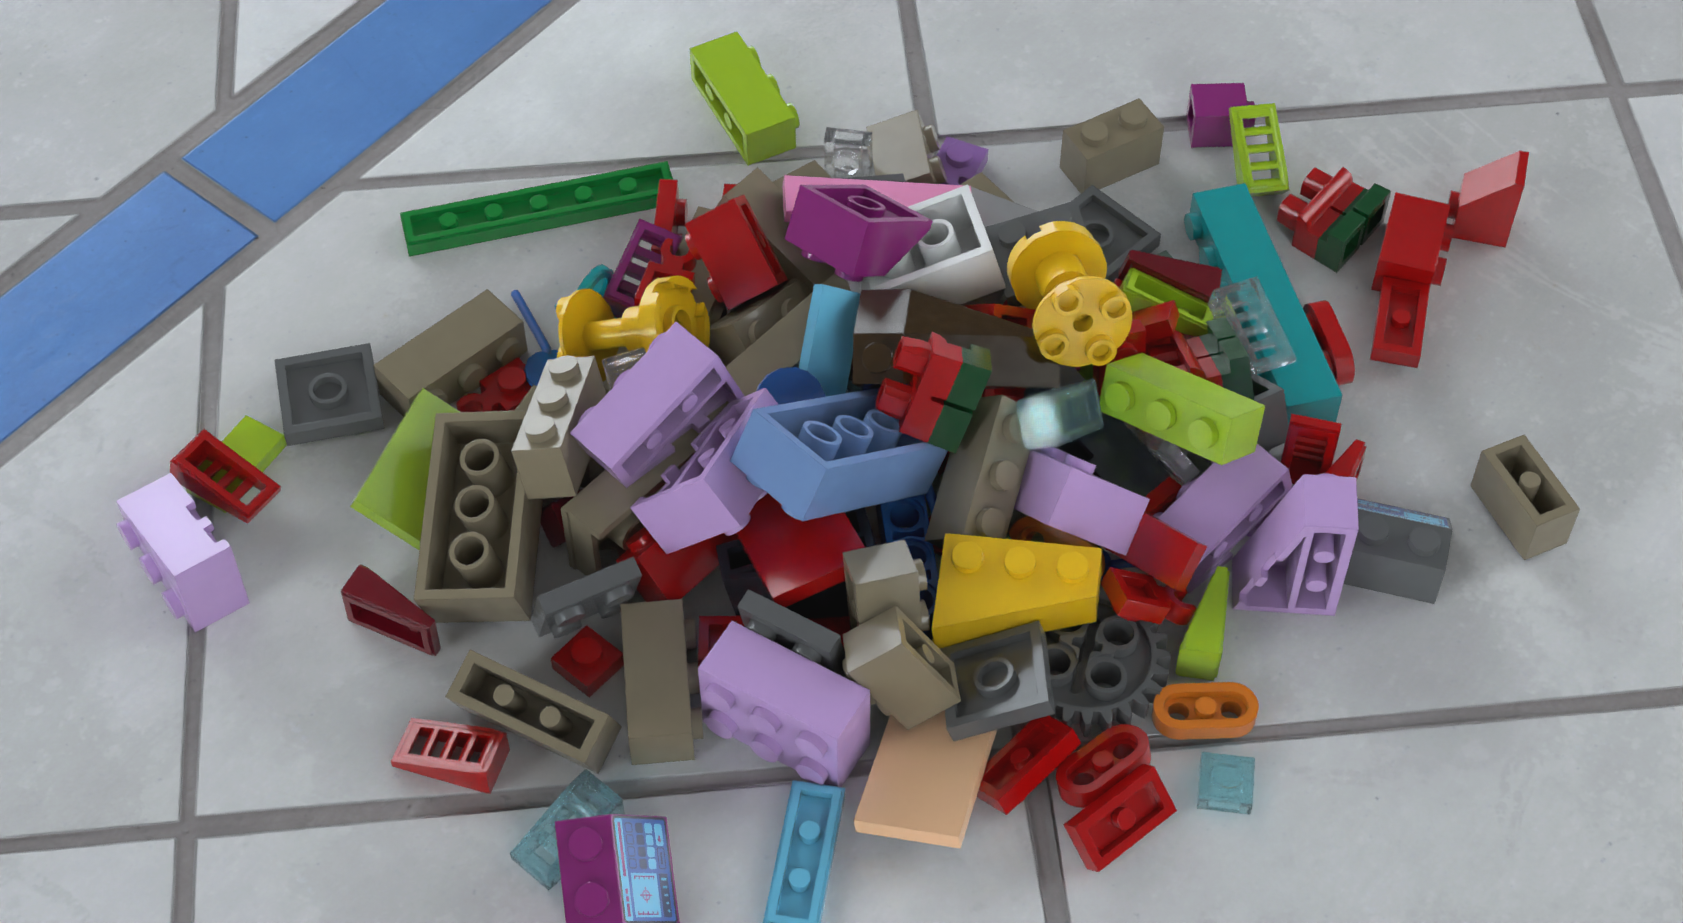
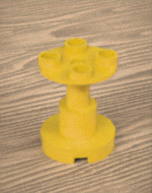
[1007,221,1132,367]
[556,275,710,382]

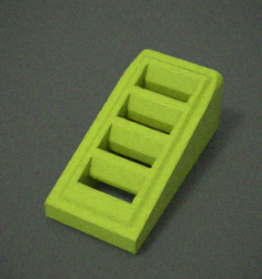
[1229,103,1289,197]
[1120,267,1216,337]
[1175,566,1230,681]

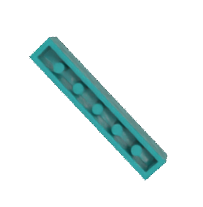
[1184,183,1343,426]

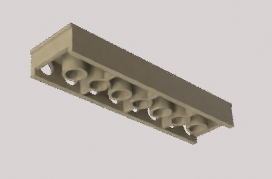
[561,273,853,576]

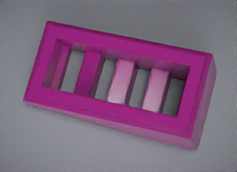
[603,218,683,318]

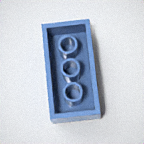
[730,388,948,521]

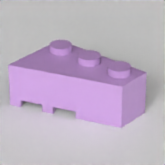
[570,322,744,488]
[630,388,778,554]
[1014,439,1150,556]
[1153,444,1292,594]
[116,473,250,632]
[1232,473,1359,616]

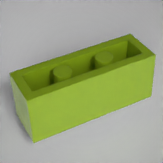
[689,31,800,166]
[1098,353,1265,465]

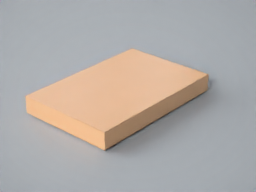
[854,710,997,849]

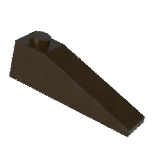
[853,289,1060,389]

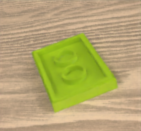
[350,388,460,550]

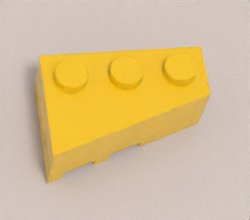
[932,533,1102,649]

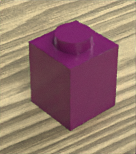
[1186,83,1255,148]

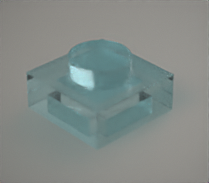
[1197,752,1255,815]

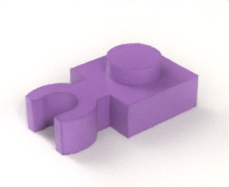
[936,136,989,185]

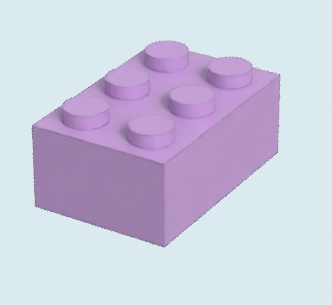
[698,621,870,787]

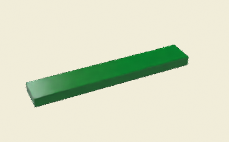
[400,161,673,257]

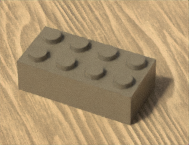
[414,410,543,623]

